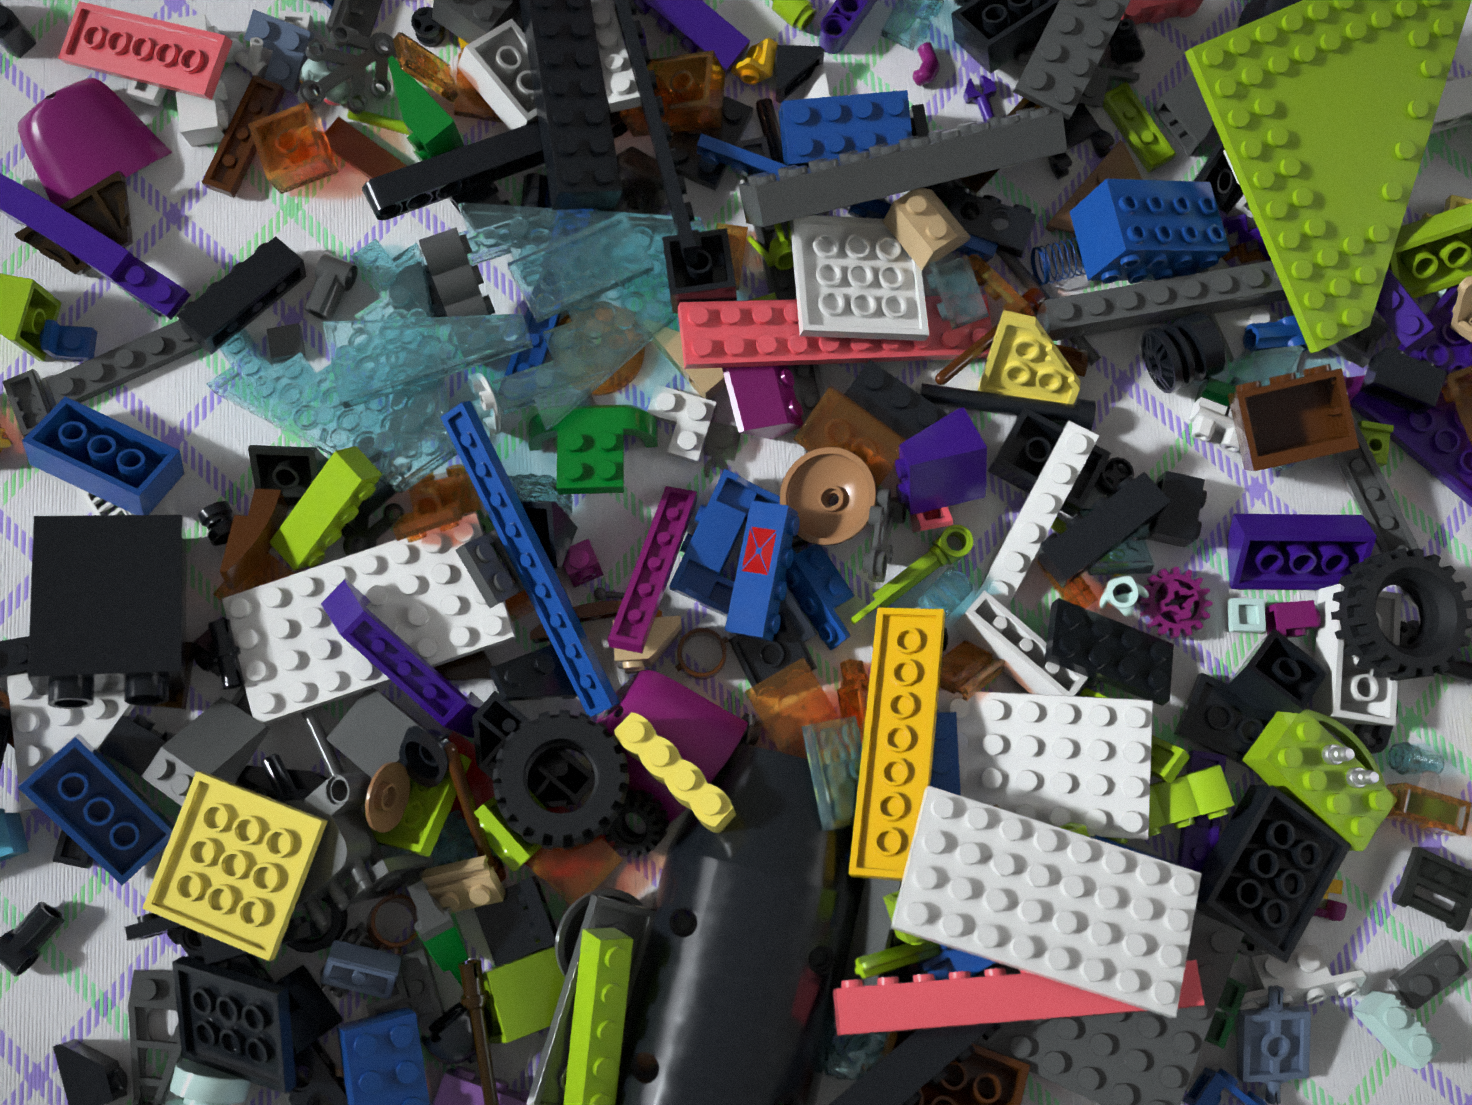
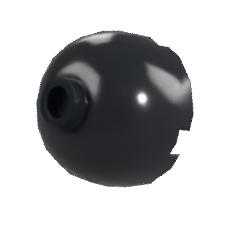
[420,1002,493,1064]

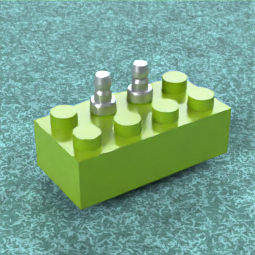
[1242,709,1398,851]

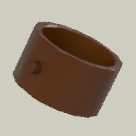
[675,628,729,680]
[366,890,418,954]

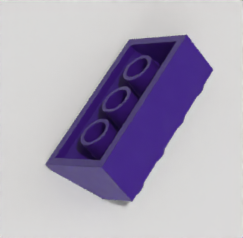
[1227,514,1377,590]

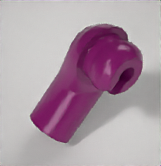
[912,42,940,86]

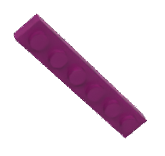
[608,486,697,653]

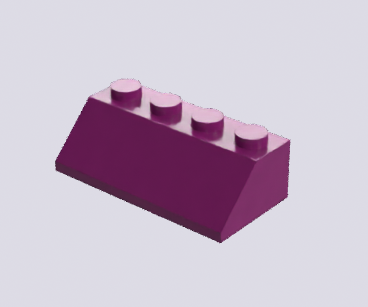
[722,365,804,439]

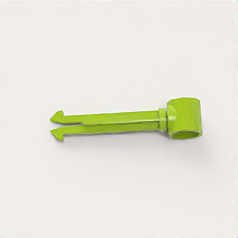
[850,524,973,625]

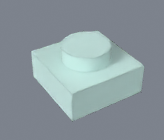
[1227,598,1266,633]

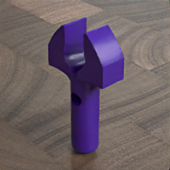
[963,75,997,122]

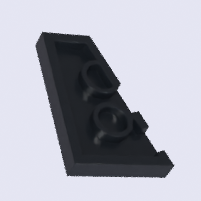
[489,645,578,701]

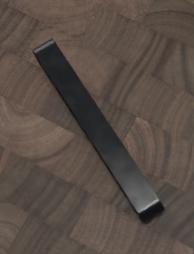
[362,101,632,220]

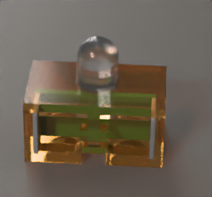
[1386,770,1472,836]

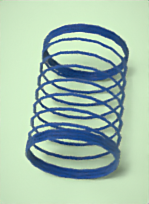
[1031,237,1086,285]

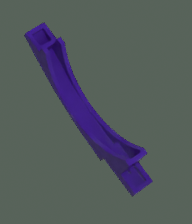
[0,173,191,320]

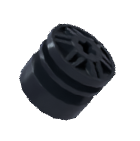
[1141,312,1225,393]

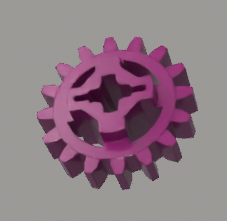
[1137,566,1213,639]

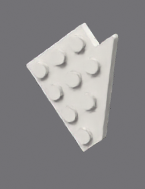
[7,672,135,811]

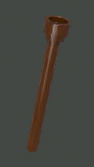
[935,288,1047,385]
[443,742,506,883]

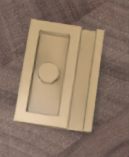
[421,855,506,912]

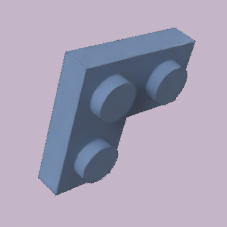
[244,9,315,93]

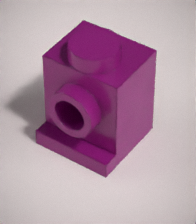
[563,539,604,588]
[1265,600,1321,638]

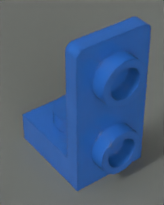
[1182,1067,1267,1105]

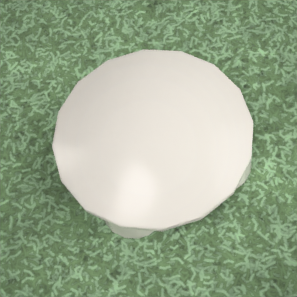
[468,372,501,437]

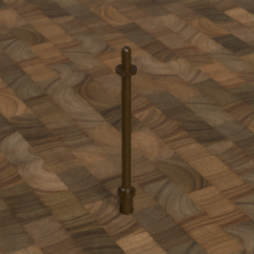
[458,959,499,1105]

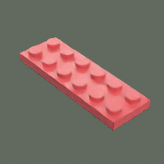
[58,1,233,100]

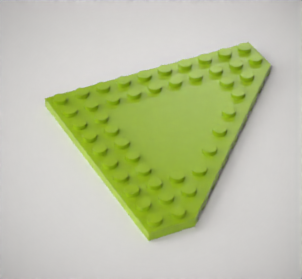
[1184,0,1471,353]

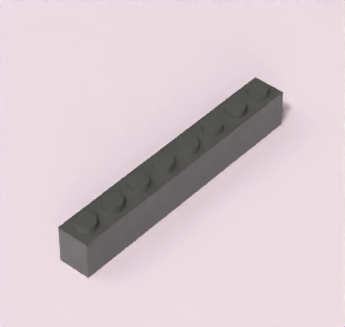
[1036,261,1288,341]

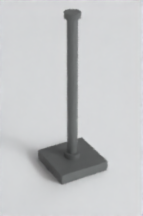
[301,708,434,904]

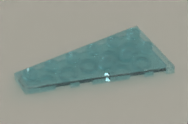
[323,314,533,409]

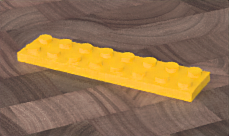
[849,608,946,881]

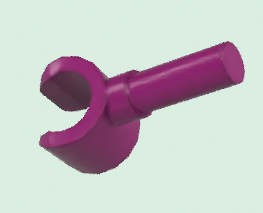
[1313,899,1347,921]

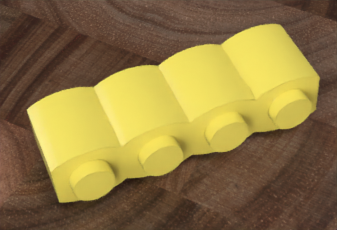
[614,712,736,833]

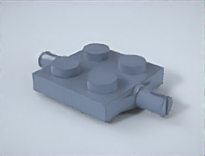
[1237,985,1311,1105]

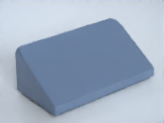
[320,940,402,999]

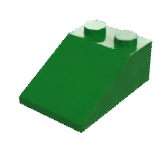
[387,56,464,161]

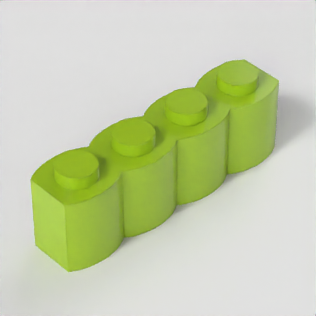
[1106,765,1234,844]

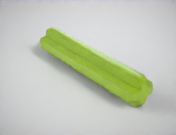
[854,941,940,979]

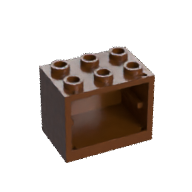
[1228,364,1359,471]

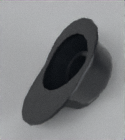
[399,726,451,788]

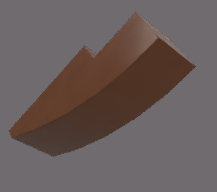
[220,489,289,589]

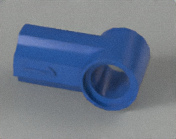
[1243,315,1308,356]

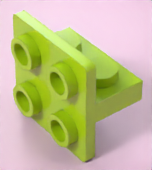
[474,790,547,872]

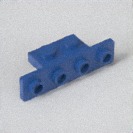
[785,544,855,650]

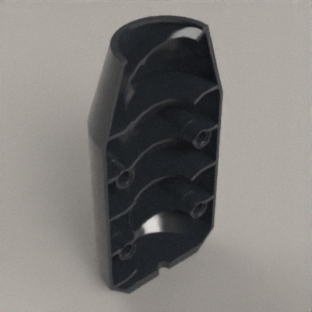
[615,744,864,1105]

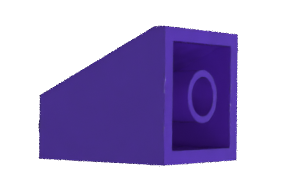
[895,407,987,515]

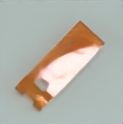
[964,254,1037,318]

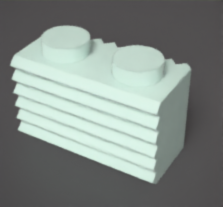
[1352,990,1441,1070]

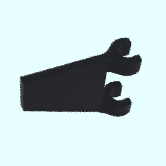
[1048,104,1115,180]

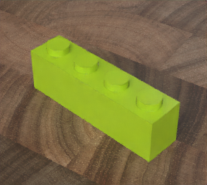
[269,446,383,571]

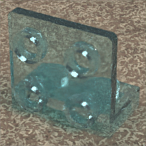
[881,0,945,51]

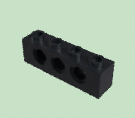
[910,183,1036,258]

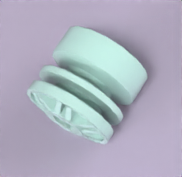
[165,1061,251,1105]

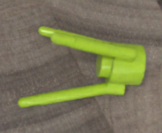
[747,221,794,270]

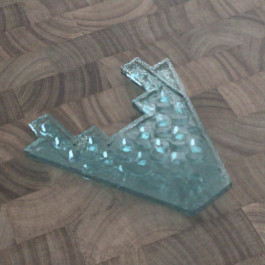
[458,203,706,431]
[207,239,457,493]

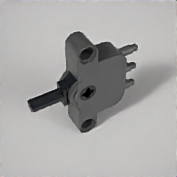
[261,754,373,929]

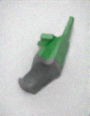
[406,874,469,988]

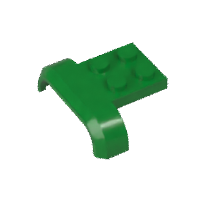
[528,405,658,495]

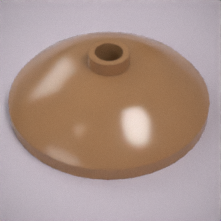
[780,447,877,546]

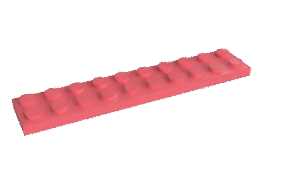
[677,294,992,369]

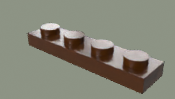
[202,75,285,198]

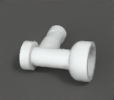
[226,37,268,79]

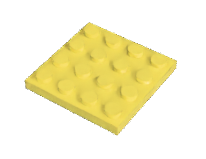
[142,771,328,961]

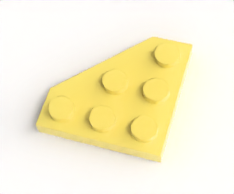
[978,310,1081,404]

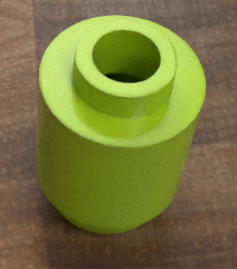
[771,0,817,31]

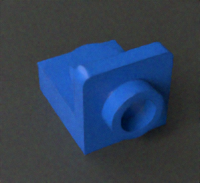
[39,319,98,361]

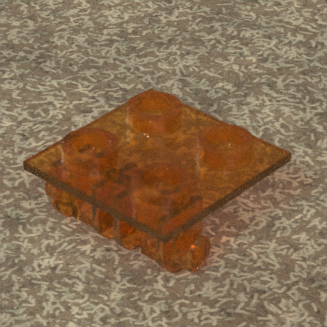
[526,835,623,906]

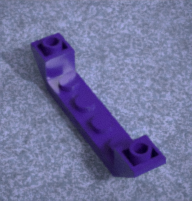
[321,578,484,739]

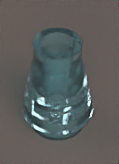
[1388,742,1444,775]

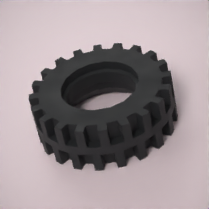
[1331,548,1472,681]

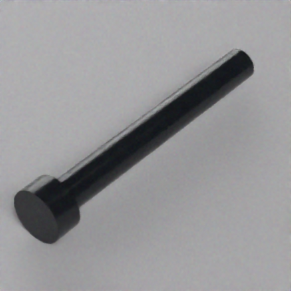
[920,383,1096,431]

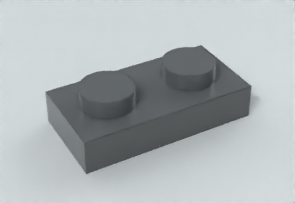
[1389,940,1469,1010]

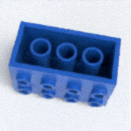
[1070,179,1230,284]

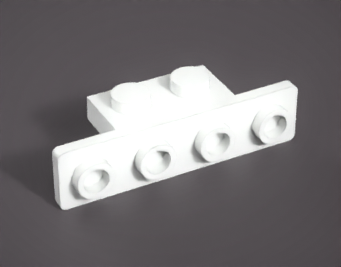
[1227,944,1367,1016]

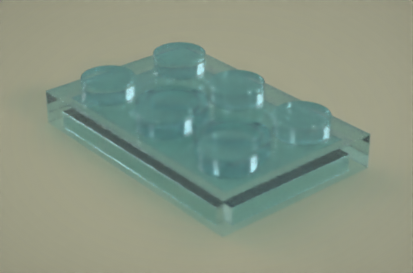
[801,716,862,831]

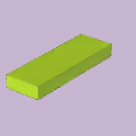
[1102,82,1177,173]

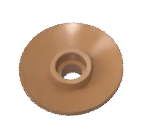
[365,762,410,833]

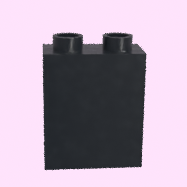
[27,515,186,709]

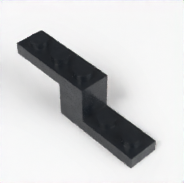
[125,913,321,964]

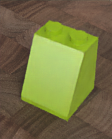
[0,273,62,362]
[482,946,565,1044]

